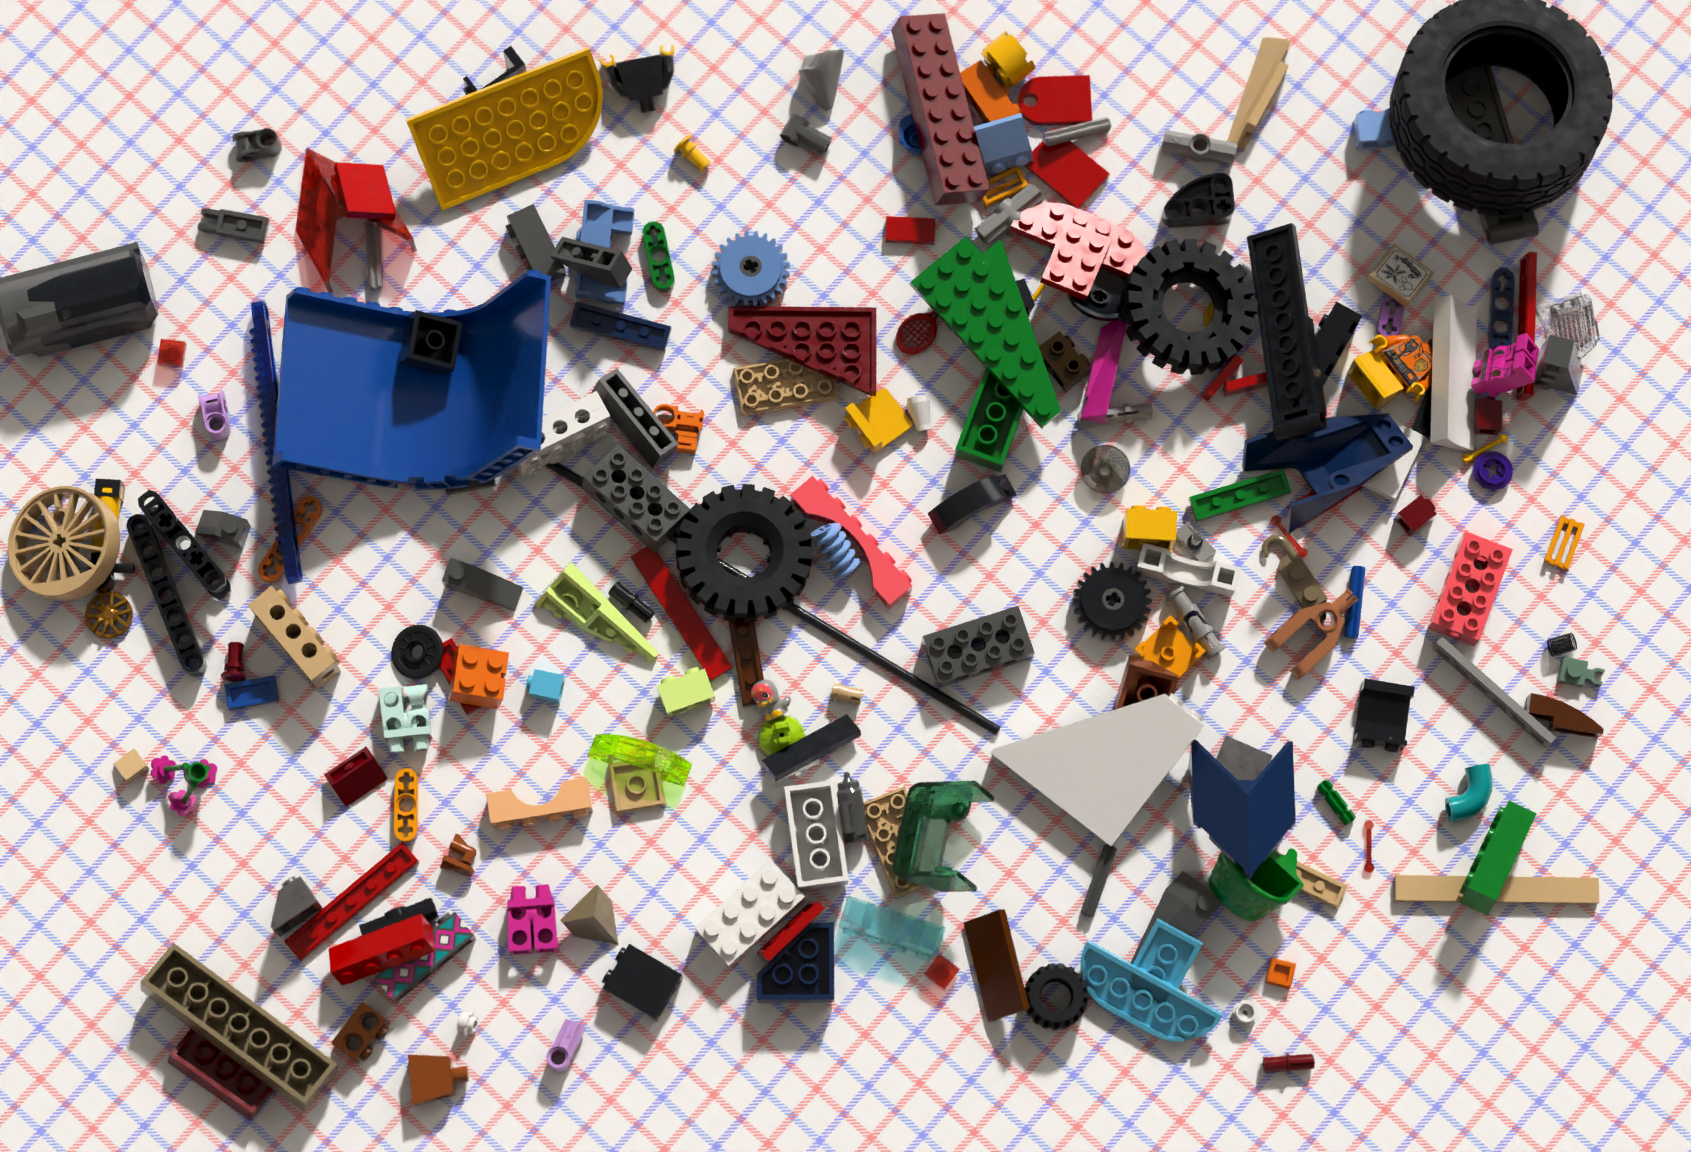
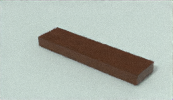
[728,618,764,707]

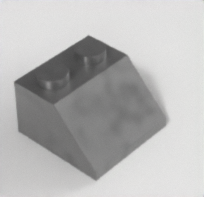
[271,876,323,937]

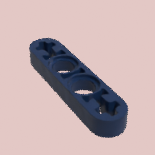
[1487,268,1515,351]

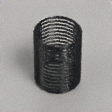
[1547,632,1577,657]

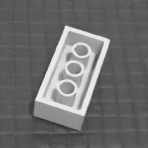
[784,780,849,891]
[695,859,805,969]

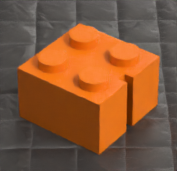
[448,644,509,709]

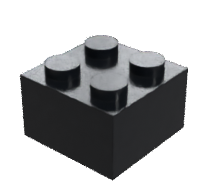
[398,310,463,376]

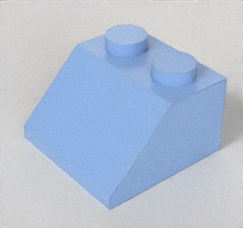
[974,113,1034,174]

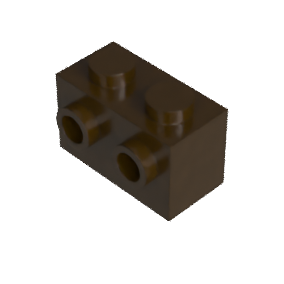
[1039,331,1090,393]

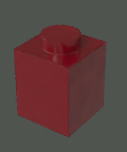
[1474,396,1502,435]
[1394,495,1437,537]

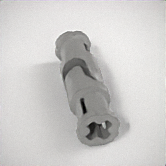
[1165,586,1226,660]

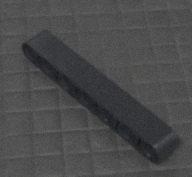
[126,514,207,677]

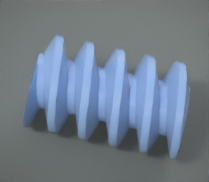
[811,523,860,579]

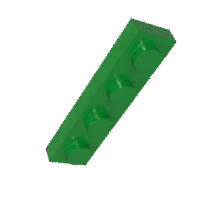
[1188,468,1292,522]

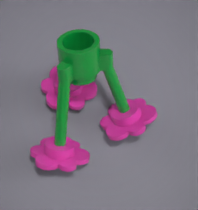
[150,755,217,817]

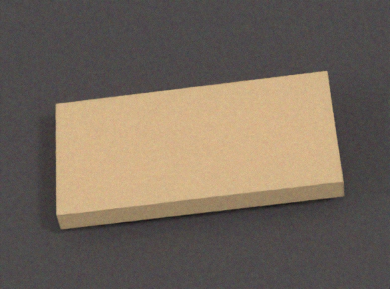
[733,358,839,417]
[864,786,942,899]

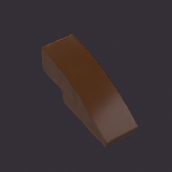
[1525,693,1604,738]

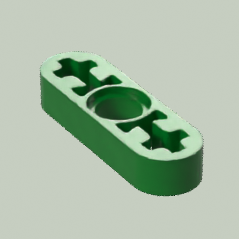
[642,221,675,292]

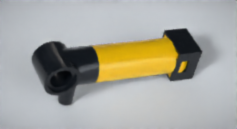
[89,479,135,594]

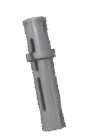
[1077,402,1153,429]

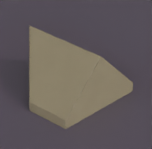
[560,885,619,945]

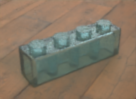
[839,896,946,961]

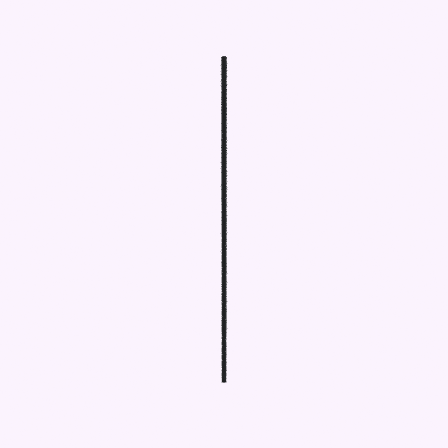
[544,462,1001,735]

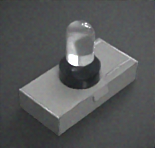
[1176,522,1216,562]

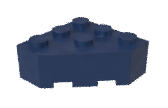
[757,922,834,1003]

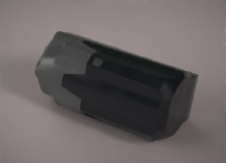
[0,242,158,357]

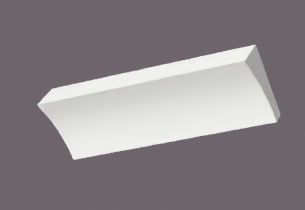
[1430,295,1477,452]

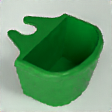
[1208,848,1304,922]

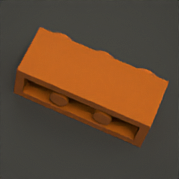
[960,60,1023,124]

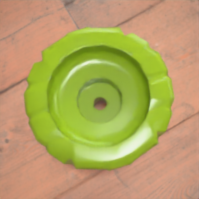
[758,715,805,757]

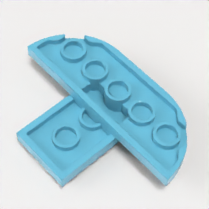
[1081,918,1223,1042]

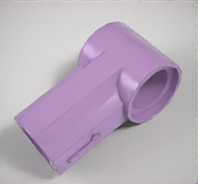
[547,1019,586,1072]

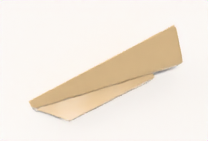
[1227,37,1291,152]

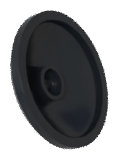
[1066,268,1127,321]

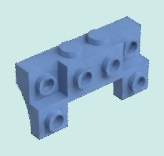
[575,200,634,305]

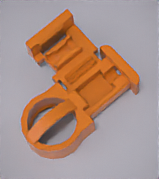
[653,404,704,455]

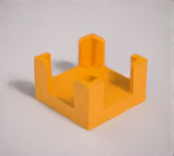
[1132,615,1205,680]

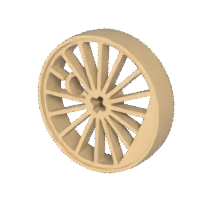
[8,486,120,601]

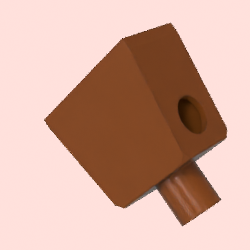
[408,1055,469,1106]

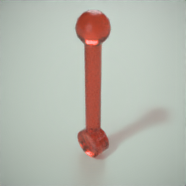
[1270,515,1308,558]
[1364,820,1374,873]

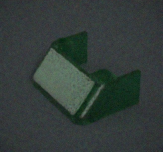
[893,781,994,892]

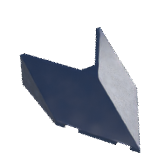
[1188,740,1296,879]

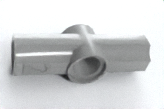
[1161,130,1237,165]
[975,183,1044,246]

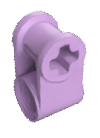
[198,390,231,441]

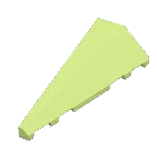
[534,562,659,663]

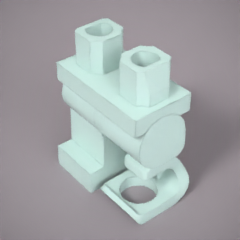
[378,684,432,754]

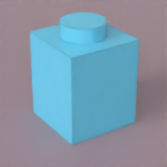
[526,669,565,704]

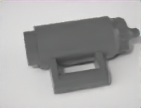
[837,772,868,843]

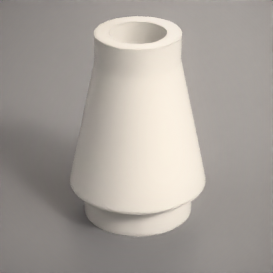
[906,395,931,432]

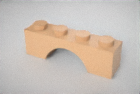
[486,777,593,830]

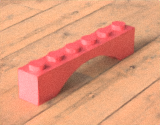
[790,476,912,610]

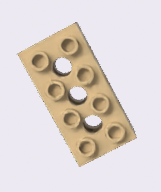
[248,585,341,690]

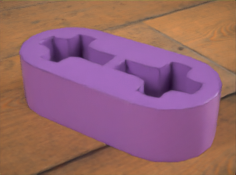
[1377,295,1404,337]

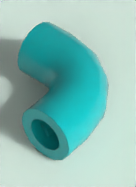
[1445,764,1493,822]

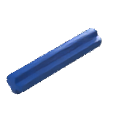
[1344,566,1366,639]

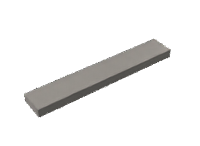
[1432,637,1557,748]

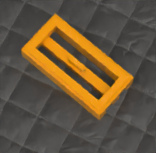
[982,166,1028,209]
[1543,515,1585,571]

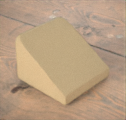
[114,748,149,784]

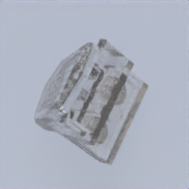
[1536,292,1600,359]

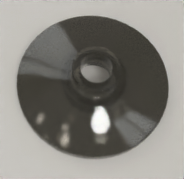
[1081,445,1130,494]

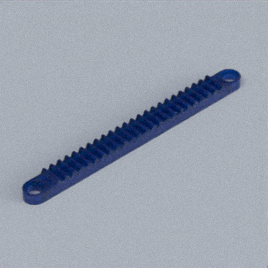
[249,300,303,584]

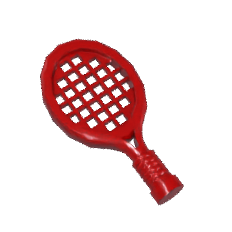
[896,310,938,355]

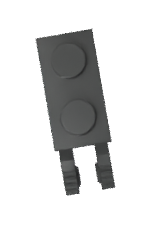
[197,208,270,243]

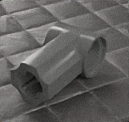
[780,114,832,157]

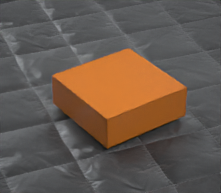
[1265,957,1296,989]

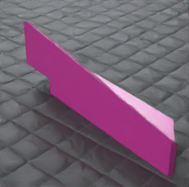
[1081,319,1127,424]

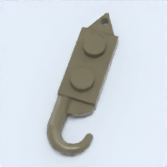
[1262,535,1328,620]

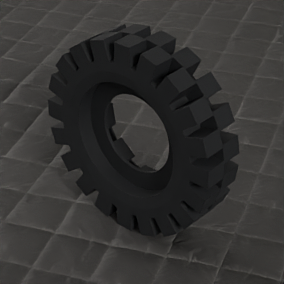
[1120,238,1258,375]

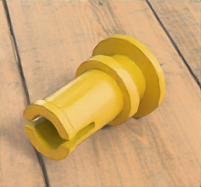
[673,135,711,173]

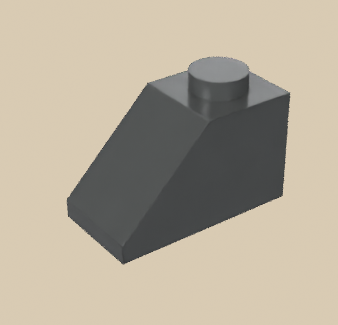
[195,510,251,549]

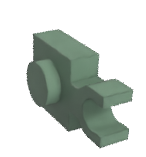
[1558,656,1605,687]

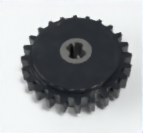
[1072,562,1152,642]

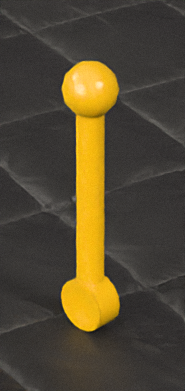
[1462,434,1508,464]

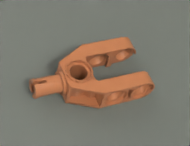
[1264,588,1358,680]

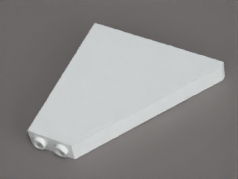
[991,693,1206,846]

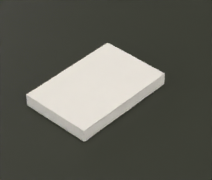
[1362,421,1426,501]

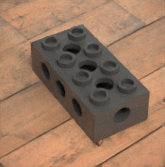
[582,444,690,553]
[922,606,1034,689]

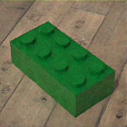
[954,369,1024,473]
[1459,801,1537,916]

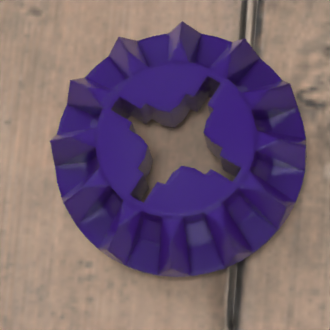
[1472,451,1513,491]

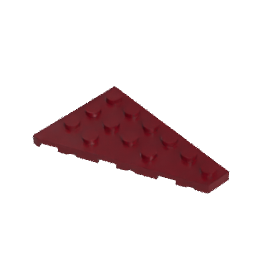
[728,306,876,396]

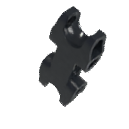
[138,490,231,600]

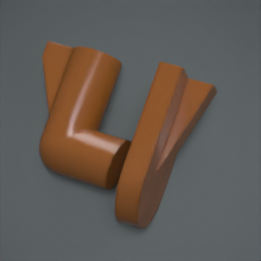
[440,834,477,877]

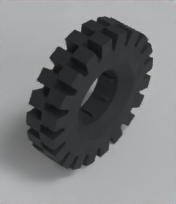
[676,484,813,623]

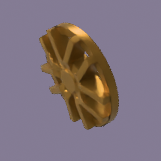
[85,591,133,639]

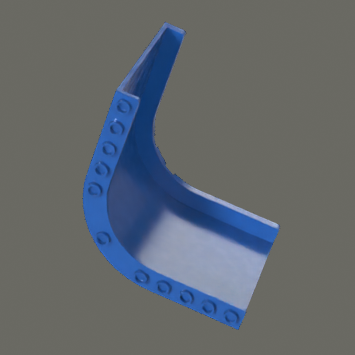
[272,270,551,490]

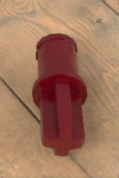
[1262,1053,1315,1074]

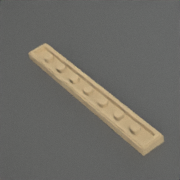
[1394,875,1599,904]

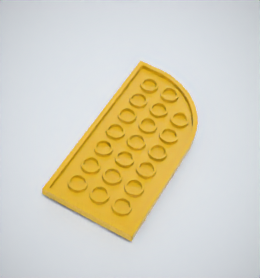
[405,47,603,211]

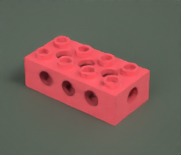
[1427,531,1513,646]

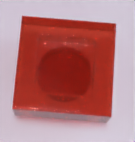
[157,339,187,368]
[924,954,960,990]

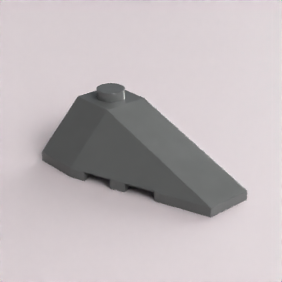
[1131,871,1222,963]

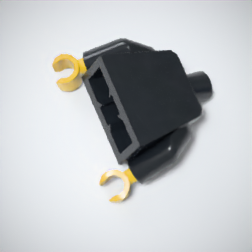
[600,45,674,113]

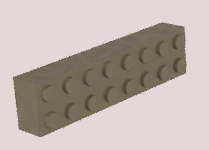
[140,943,337,1112]

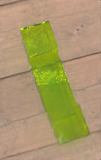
[588,734,692,787]

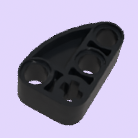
[1162,173,1235,228]

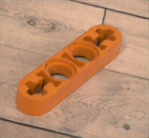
[258,496,323,583]

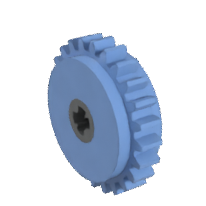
[712,231,790,307]

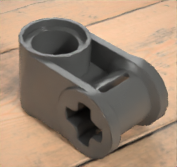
[232,128,282,162]

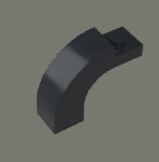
[927,474,1017,535]

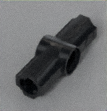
[359,898,439,936]

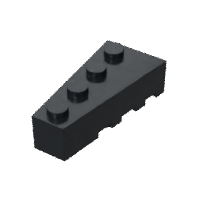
[1315,301,1362,386]

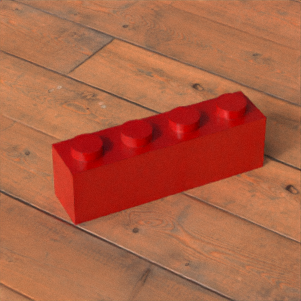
[328,914,435,986]

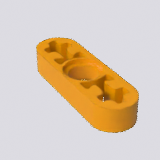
[394,768,419,843]

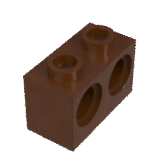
[331,1001,390,1063]

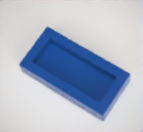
[224,675,279,711]

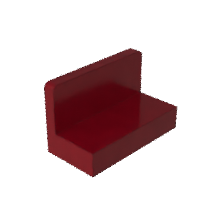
[324,747,387,806]

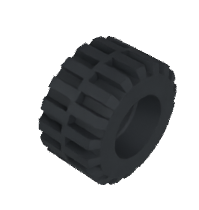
[1025,963,1089,1030]

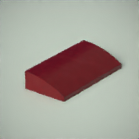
[168,1029,274,1121]

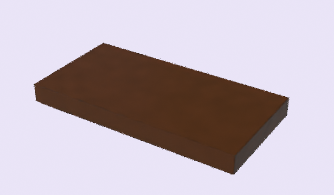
[964,909,1030,1022]

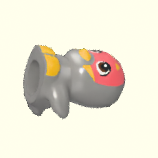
[751,680,791,722]

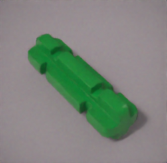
[1317,779,1356,825]

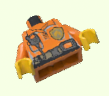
[1369,335,1433,402]

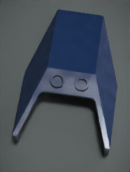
[1242,413,1413,534]

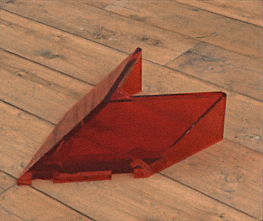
[296,147,417,293]

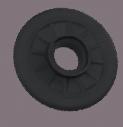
[391,625,444,679]

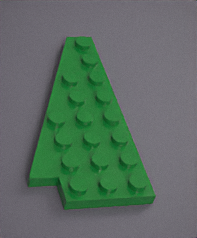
[910,236,1061,429]

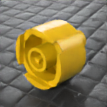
[981,31,1036,89]

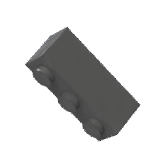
[505,204,566,281]

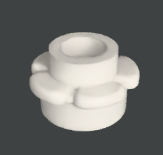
[1233,1000,1258,1025]
[457,1011,478,1036]

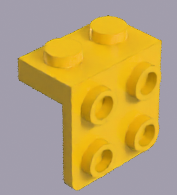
[844,388,912,454]

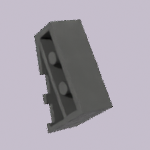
[1534,335,1584,395]

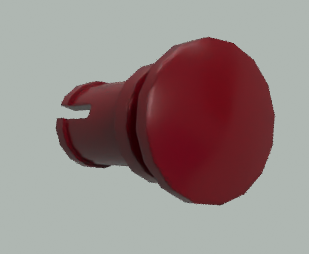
[221,642,246,682]

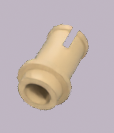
[830,682,863,705]

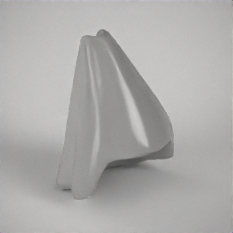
[798,49,844,110]

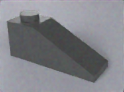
[551,237,632,288]
[442,557,523,611]

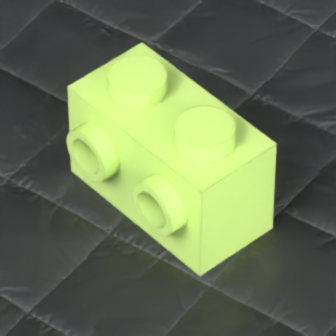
[657,667,715,718]

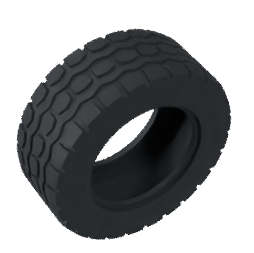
[1389,0,1613,215]

